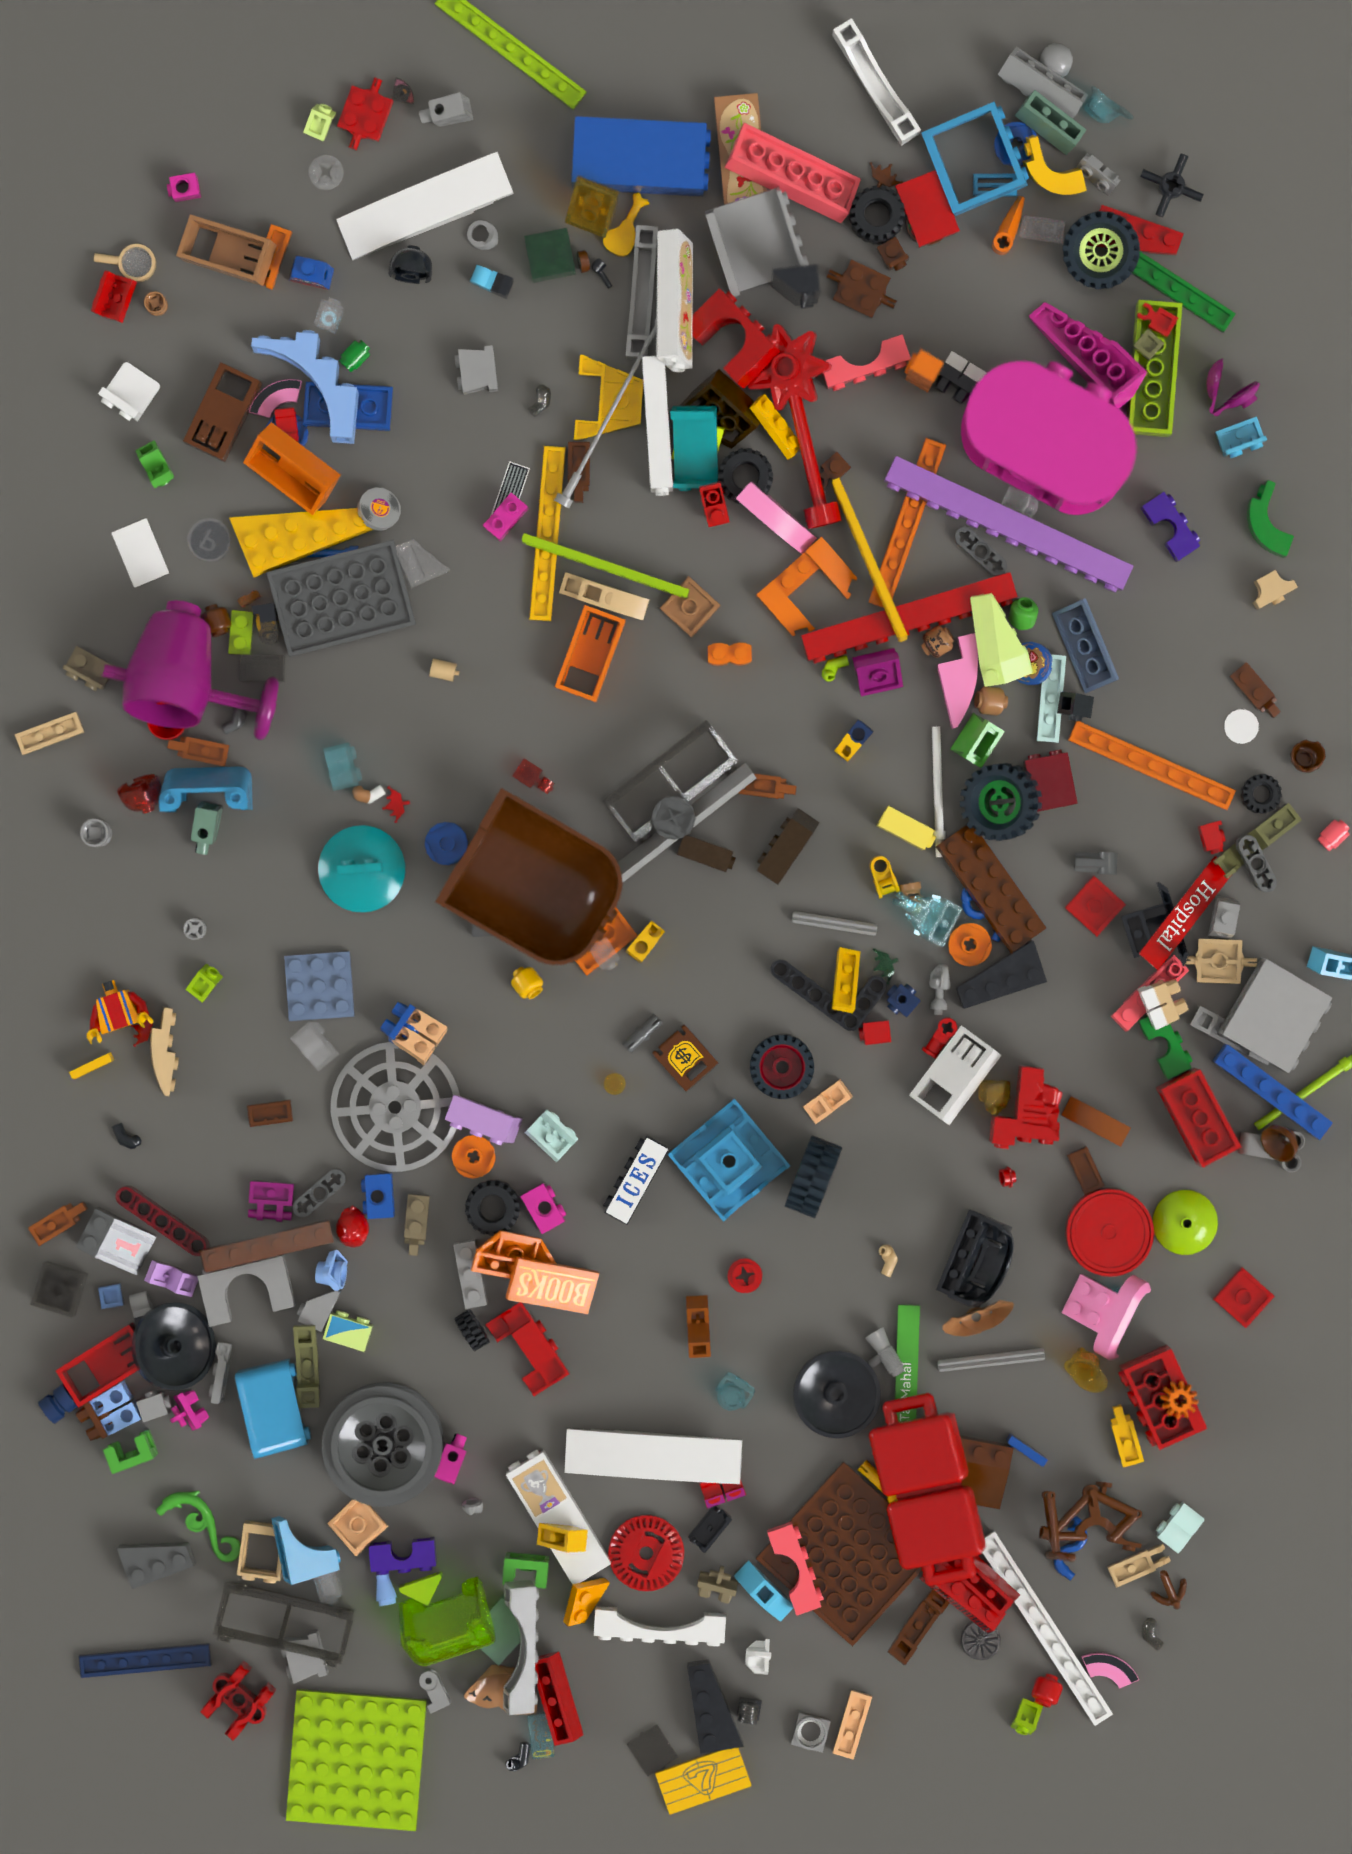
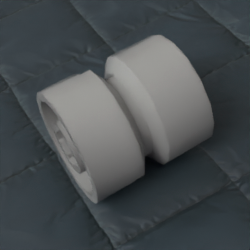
[80,819,112,847]

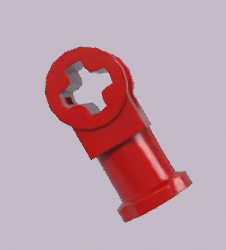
[921,1018,957,1059]

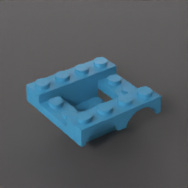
[668,1098,790,1222]

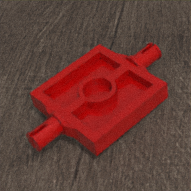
[337,77,394,151]

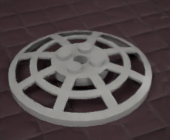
[331,1042,460,1172]

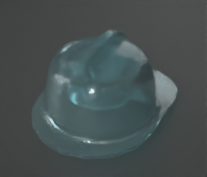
[1084,86,1134,123]

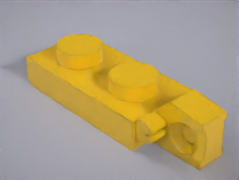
[1110,1404,1144,1468]

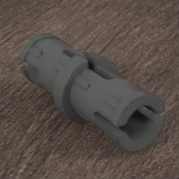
[622,1014,663,1053]

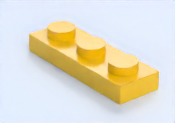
[750,394,800,460]
[832,947,861,1013]

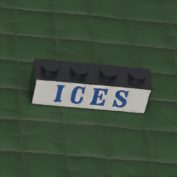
[603,1135,669,1225]

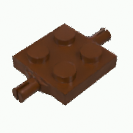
[826,259,897,318]

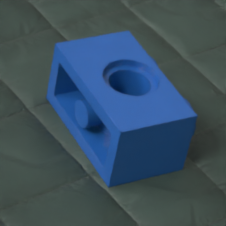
[361,1172,395,1219]

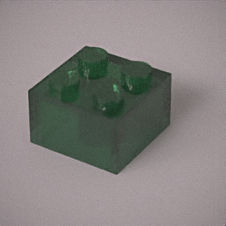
[524,228,576,283]

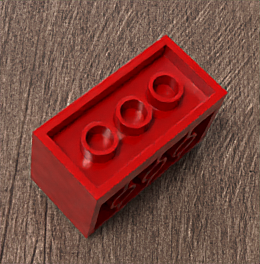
[1156,1068,1241,1168]
[1118,1344,1208,1450]

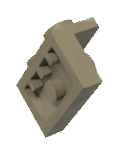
[63,646,113,691]

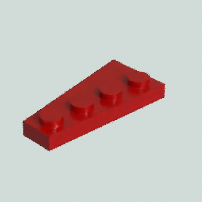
[1087,205,1184,255]

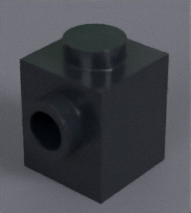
[1057,692,1094,722]

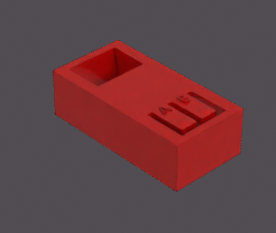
[56,1322,138,1408]

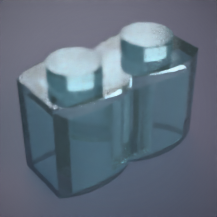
[323,743,362,791]

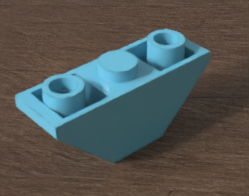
[734,1560,794,1622]

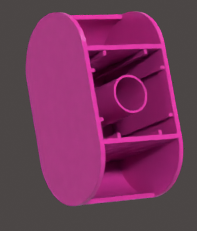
[961,361,1136,515]

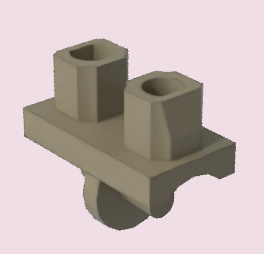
[697,1566,738,1604]

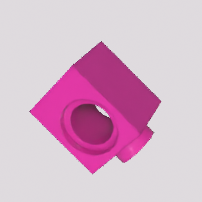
[167,173,201,202]

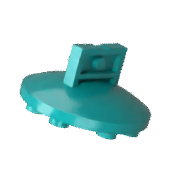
[318,825,406,912]

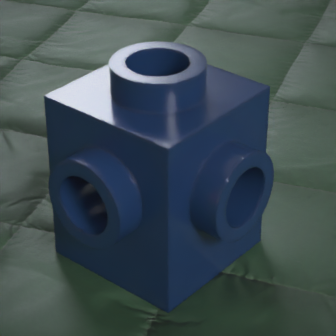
[886,984,921,1017]

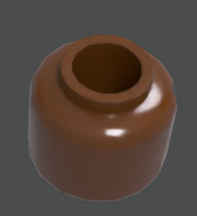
[200,604,232,638]

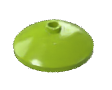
[1152,1190,1218,1255]

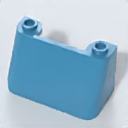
[159,766,253,812]
[235,1359,311,1459]

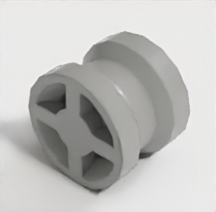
[183,918,207,940]

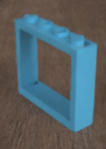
[921,102,1030,216]

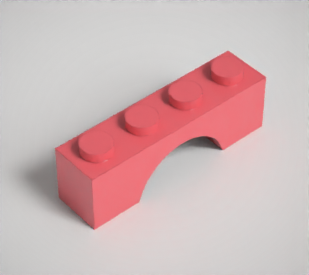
[822,334,911,391]
[767,1521,824,1616]

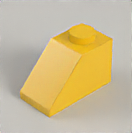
[537,1523,588,1552]

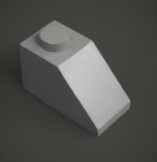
[297,1290,341,1332]

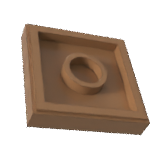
[659,576,721,638]

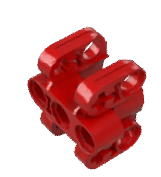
[200,1661,276,1741]

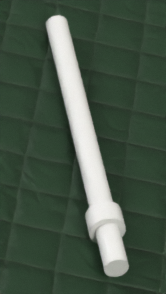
[932,726,946,857]

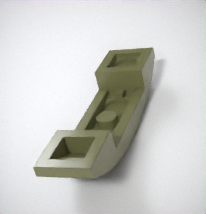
[293,1325,320,1408]

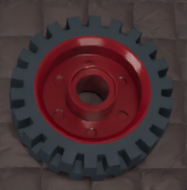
[750,1035,814,1099]

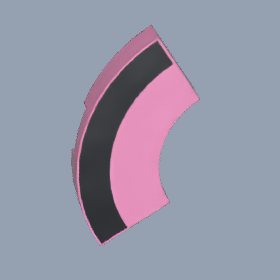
[249,379,302,418]
[1081,1653,1139,1689]

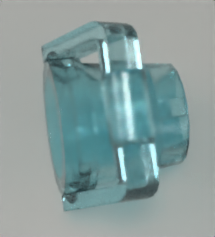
[715,1372,755,1411]

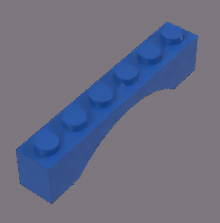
[1212,1044,1333,1140]

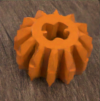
[1160,1381,1198,1419]

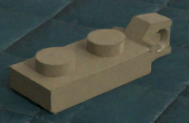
[404,1194,430,1256]

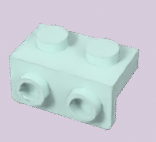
[525,1110,578,1162]

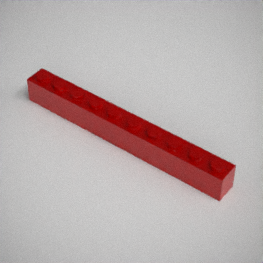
[801,572,1018,664]

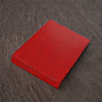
[895,170,960,248]

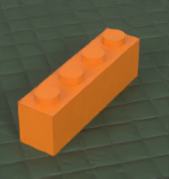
[904,350,944,393]

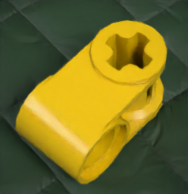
[869,856,900,899]

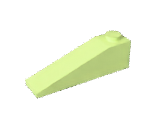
[971,593,1033,687]

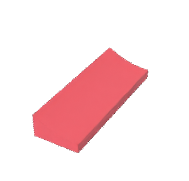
[724,123,861,223]

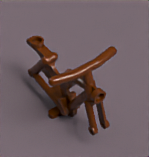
[1039,1481,1142,1562]

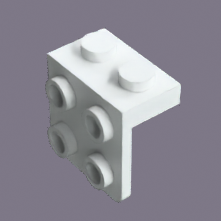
[98,362,160,422]

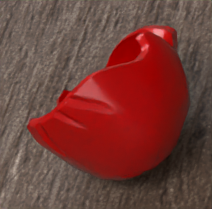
[336,1206,369,1247]

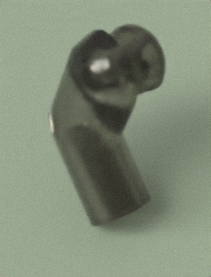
[1142,1618,1164,1651]

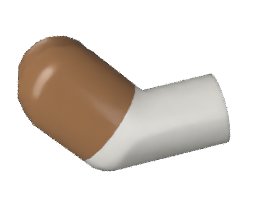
[352,785,386,804]

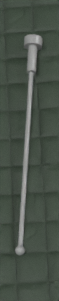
[554,319,657,508]

